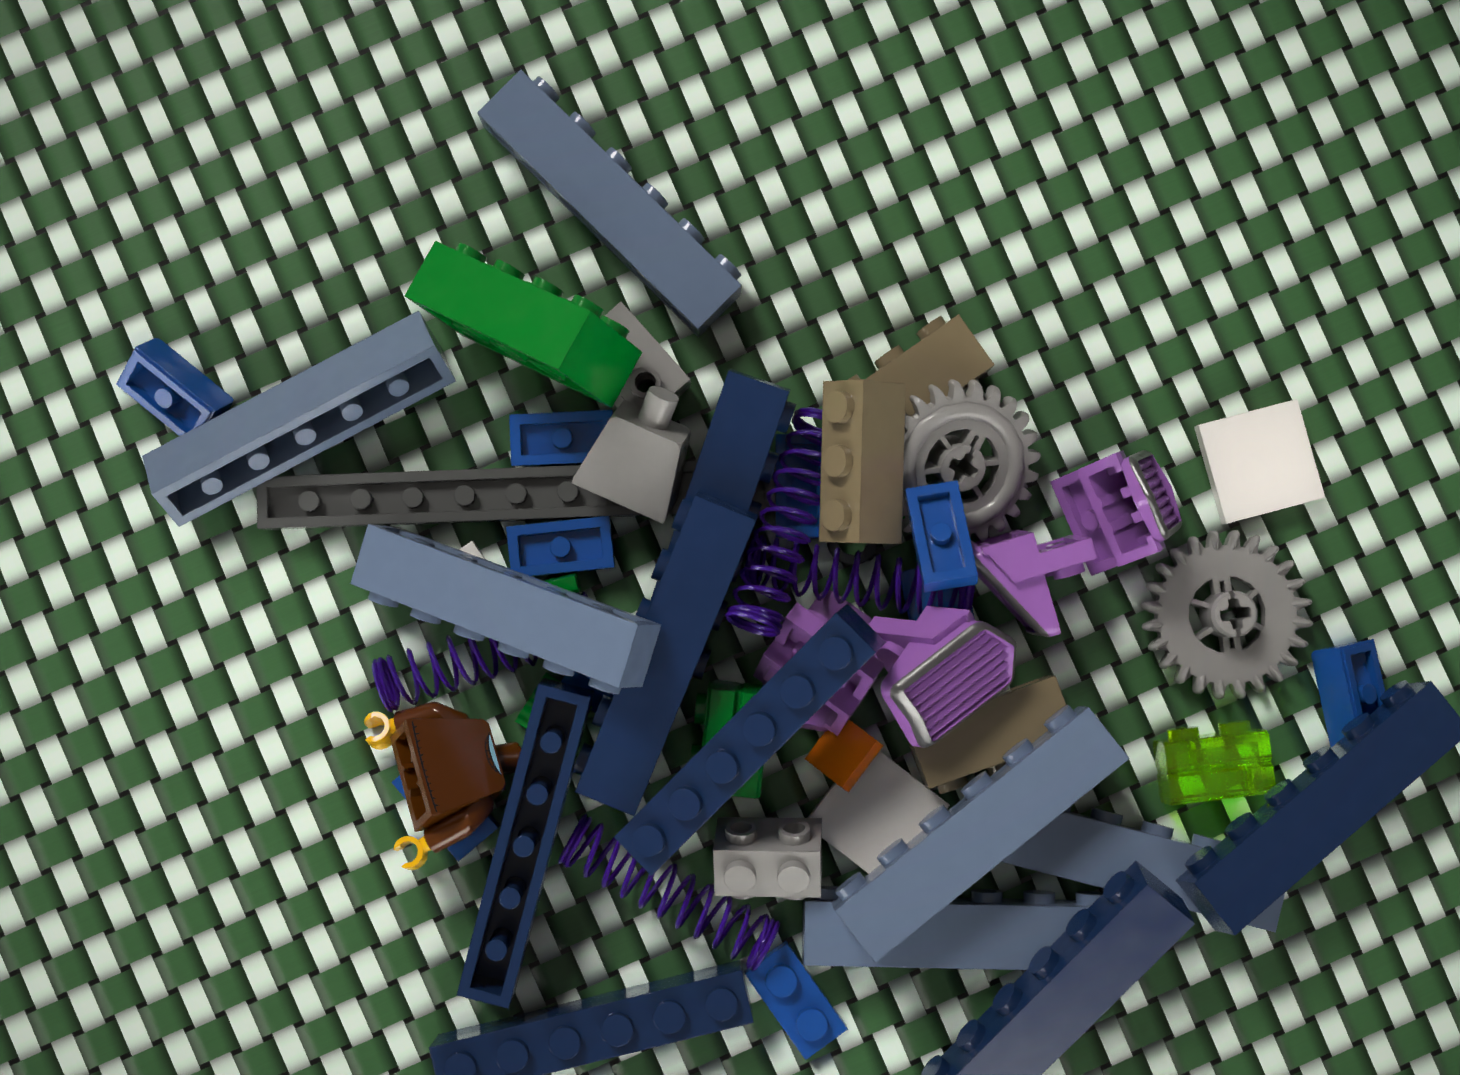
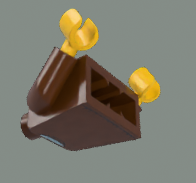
[364,702,521,870]

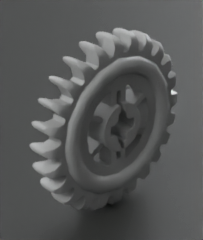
[902,379,1041,542]
[1141,530,1313,699]

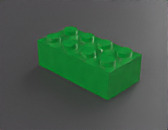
[404,241,642,408]

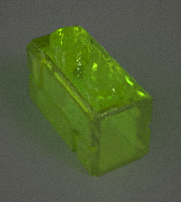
[1153,720,1276,806]

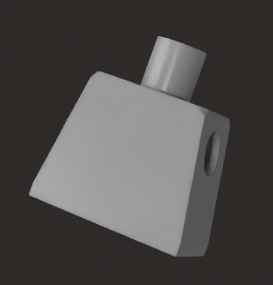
[571,386,691,524]

